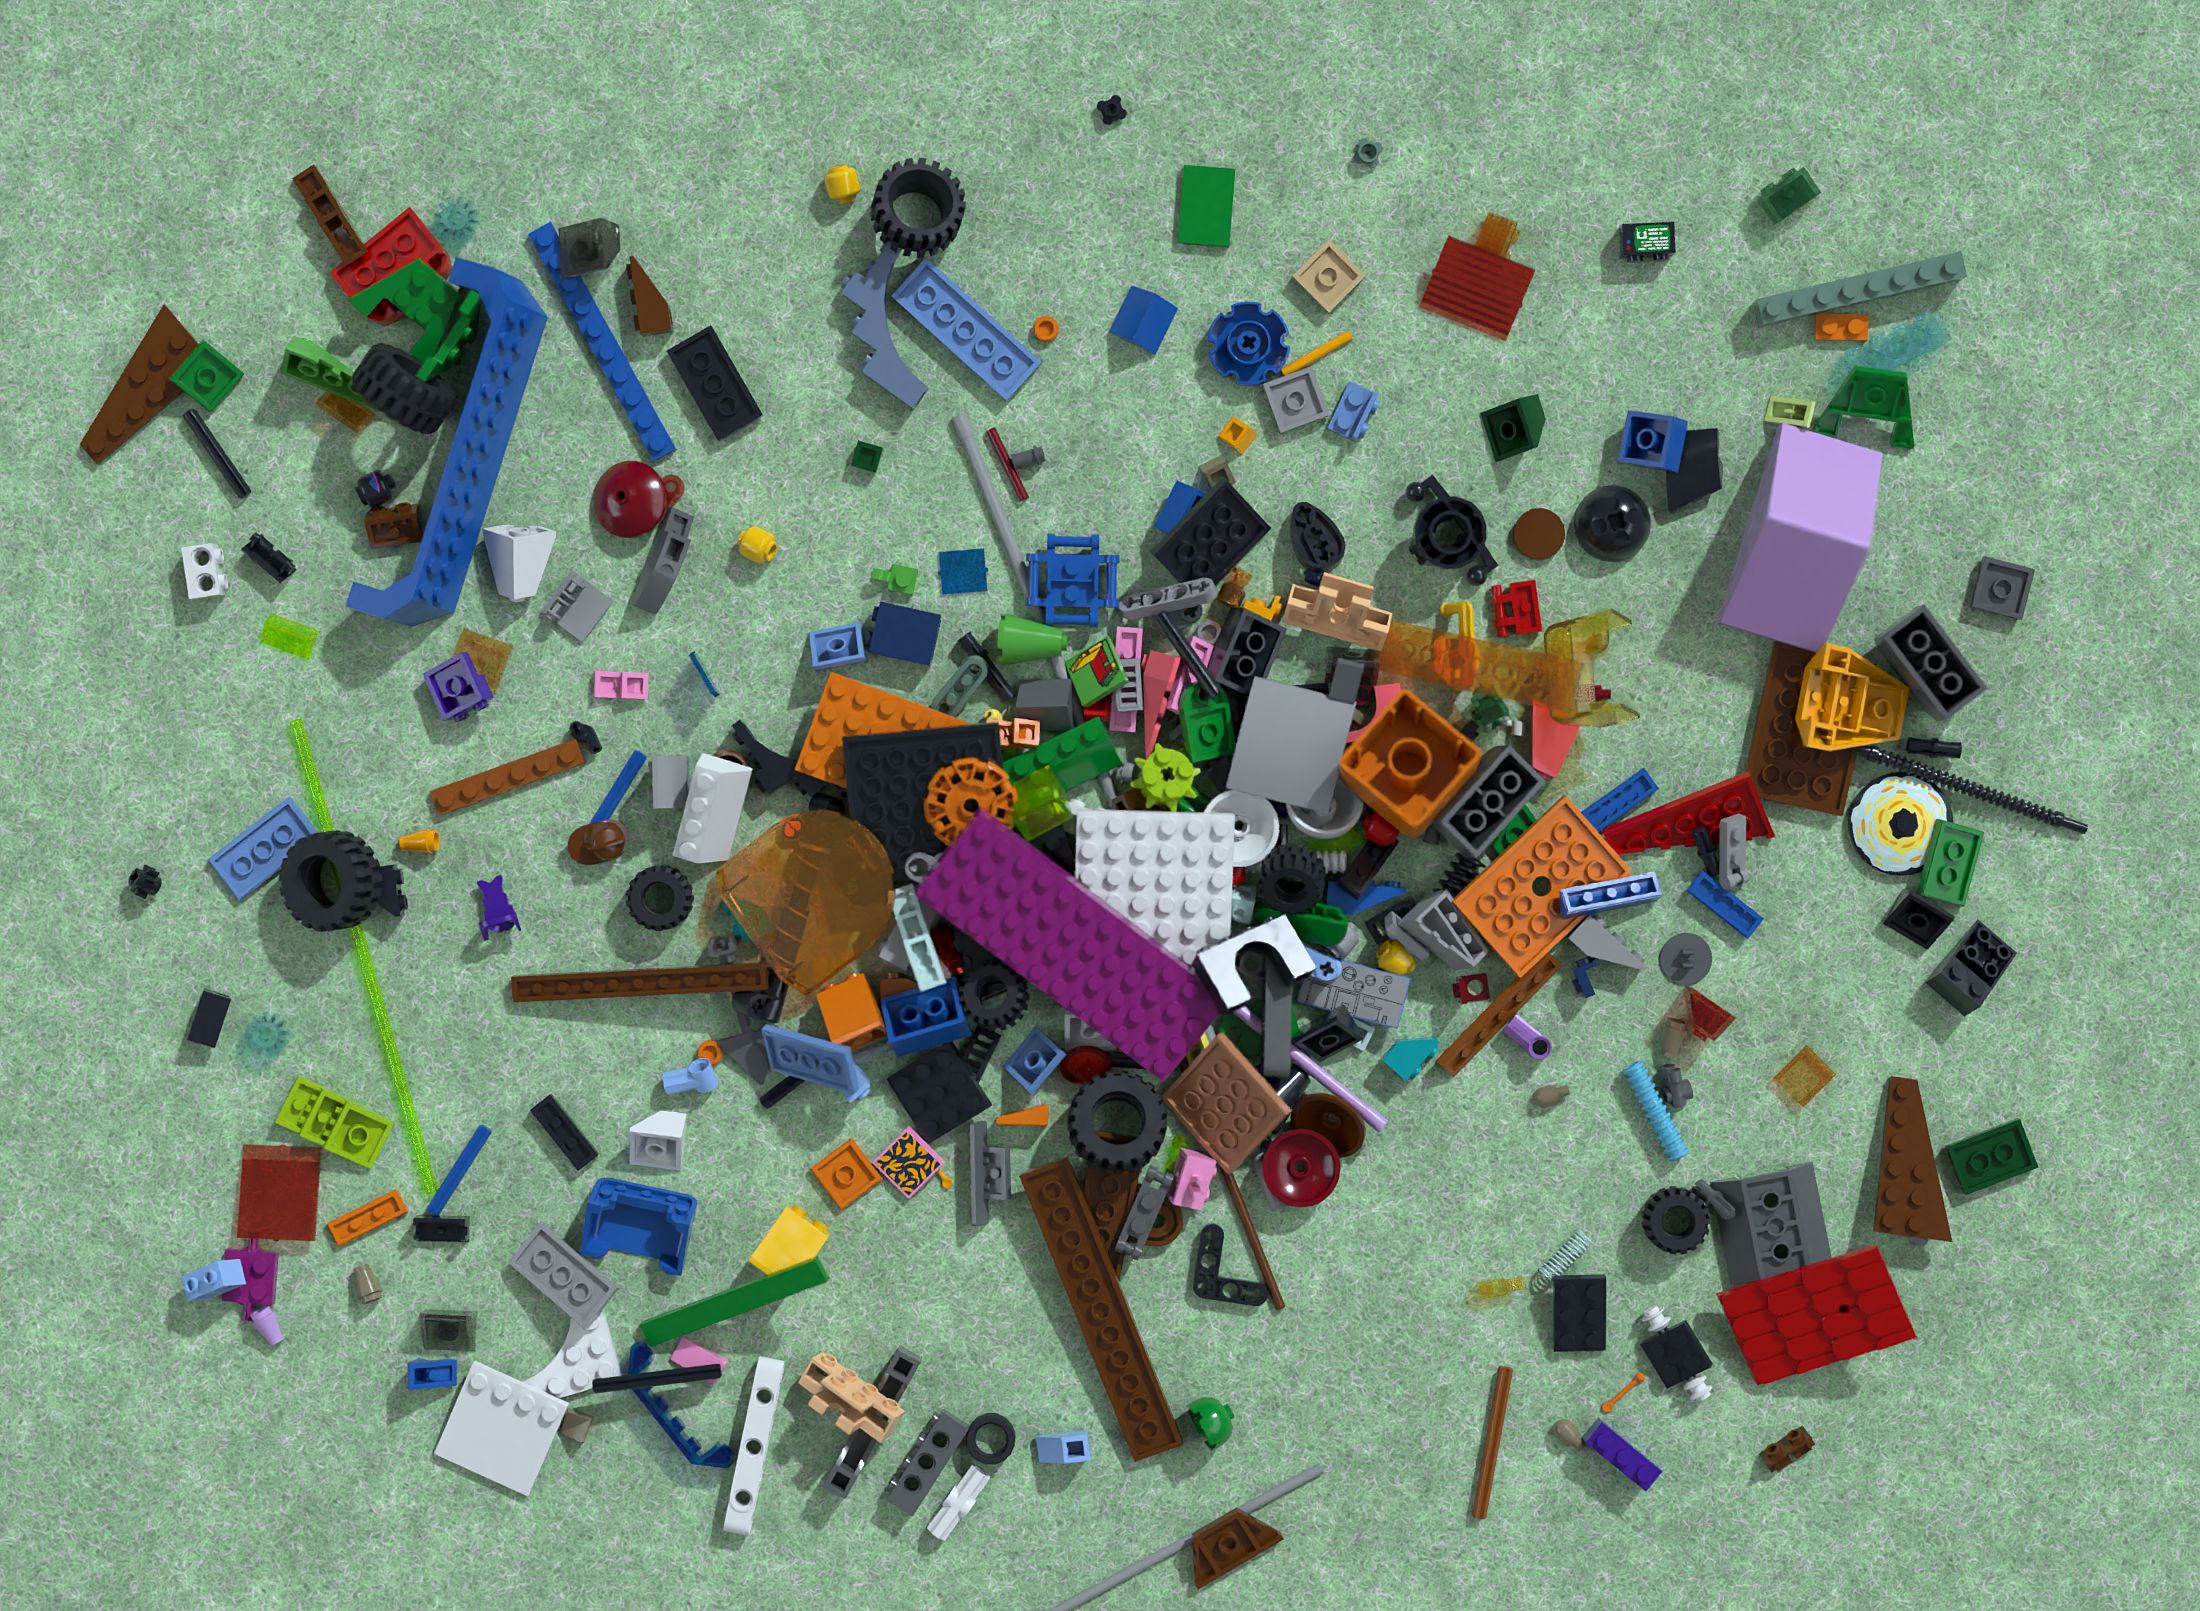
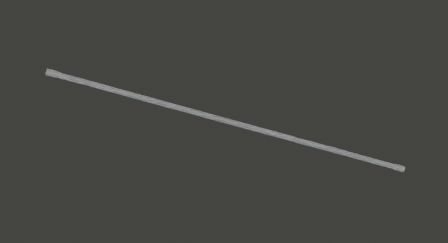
[951,413,1286,1211]

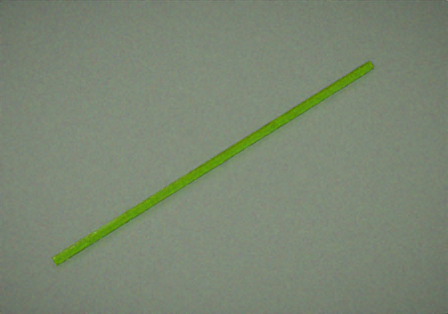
[290,718,438,1194]

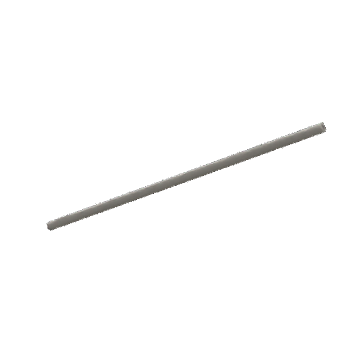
[1048,1463,1324,1611]

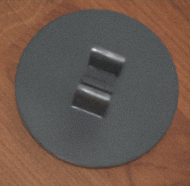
[1660,933,1712,985]

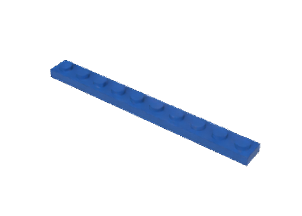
[528,222,677,462]

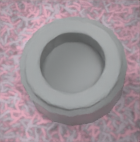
[1196,620,1221,645]

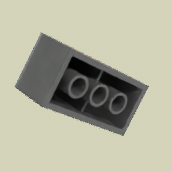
[1874,604,1988,721]
[1431,745,1546,858]

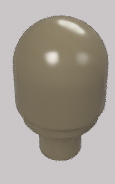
[1534,1084,1570,1108]
[1553,1419,1586,1451]

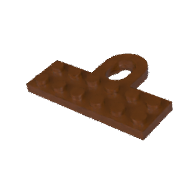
[1083,1129,1183,1282]

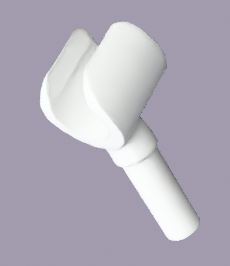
[1490,714,1525,736]

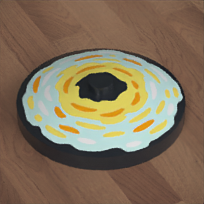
[1848,772,1953,876]

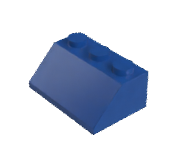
[880,977,972,1057]

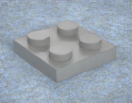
[1263,366,1329,434]

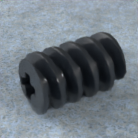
[1432,852,1486,898]

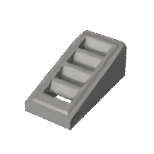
[1116,658,1143,712]

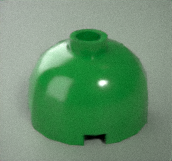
[1187,1397,1235,1451]

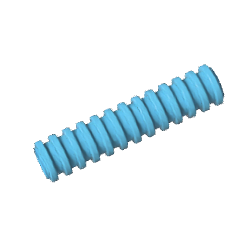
[1622,1061,1689,1161]

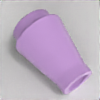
[250,1305,284,1346]

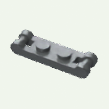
[1114,1165,1174,1261]

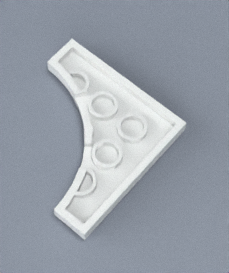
[521,1309,623,1398]

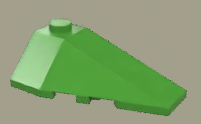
[281,336,378,411]

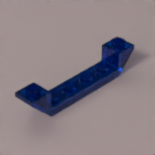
[628,1340,734,1468]

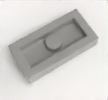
[1385,911,1430,961]

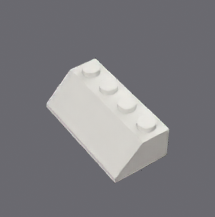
[673,753,753,863]

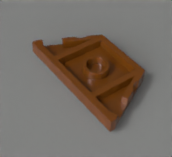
[1192,1507,1284,1589]

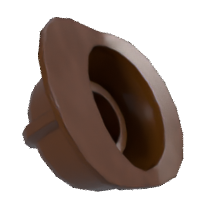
[568,819,629,865]

